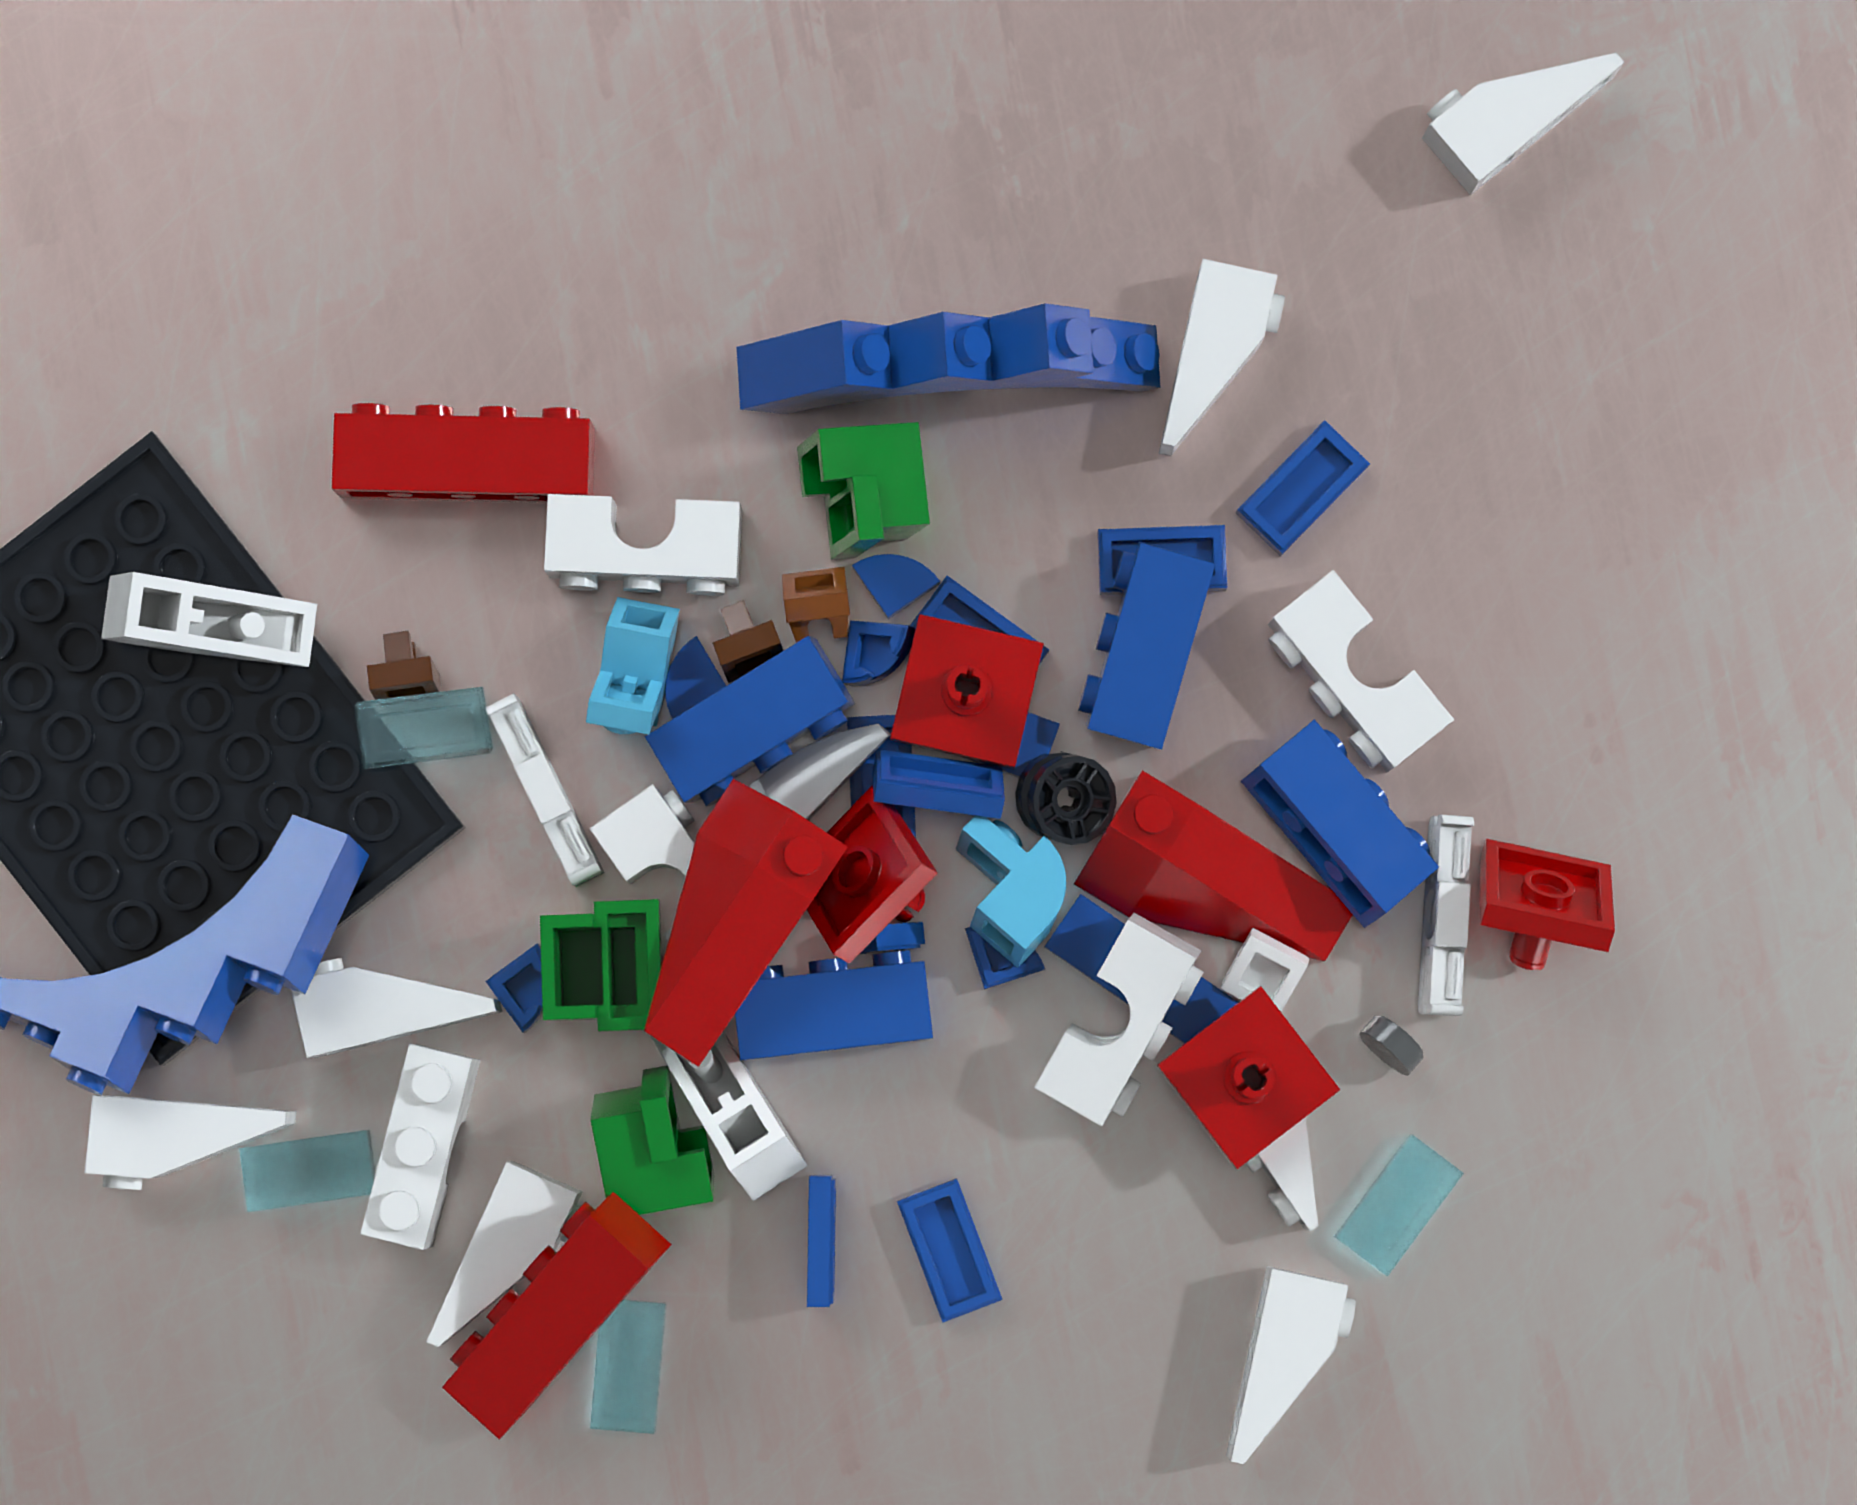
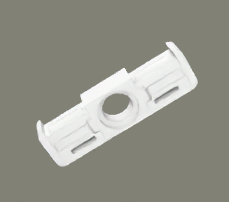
[485,693,604,887]
[1418,814,1474,1016]

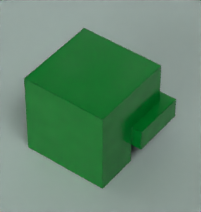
[797,422,930,560]
[540,899,662,1032]
[590,1065,714,1215]

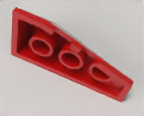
[1073,770,1353,962]
[644,779,848,1067]

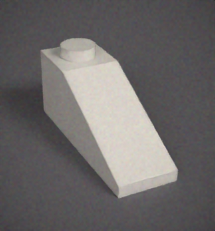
[1422,53,1624,195]
[1159,259,1285,456]
[101,572,318,667]
[291,958,503,1058]
[650,1031,808,1201]
[85,1095,296,1190]
[426,1161,583,1347]
[1226,1266,1356,1464]

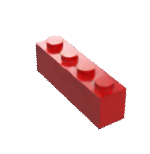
[332,403,595,503]
[442,1192,672,1440]

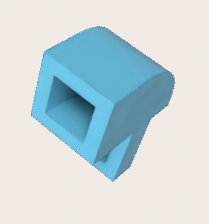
[586,597,680,735]
[956,816,1066,968]

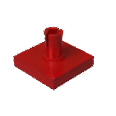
[890,614,1044,769]
[806,786,938,964]
[1480,838,1615,970]
[1157,986,1340,1169]

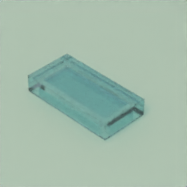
[355,687,493,769]
[239,1130,376,1212]
[1334,1134,1464,1276]
[590,1299,667,1434]

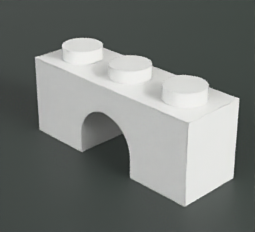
[544,494,743,596]
[1268,570,1454,772]
[589,784,695,941]
[1034,913,1204,1126]
[360,1044,481,1250]

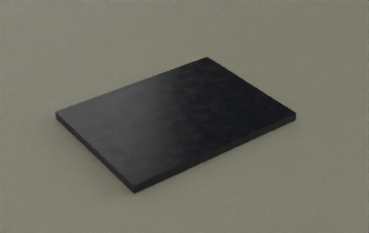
[0,431,466,1066]

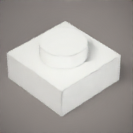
[1221,928,1309,1012]

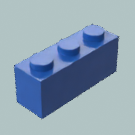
[1078,541,1215,750]
[644,636,856,807]
[1241,719,1439,928]
[735,950,933,1060]

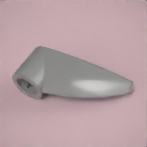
[748,724,891,820]

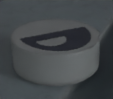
[1359,1016,1424,1076]

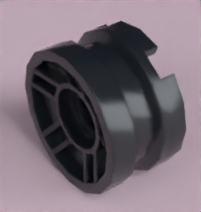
[1015,751,1117,845]

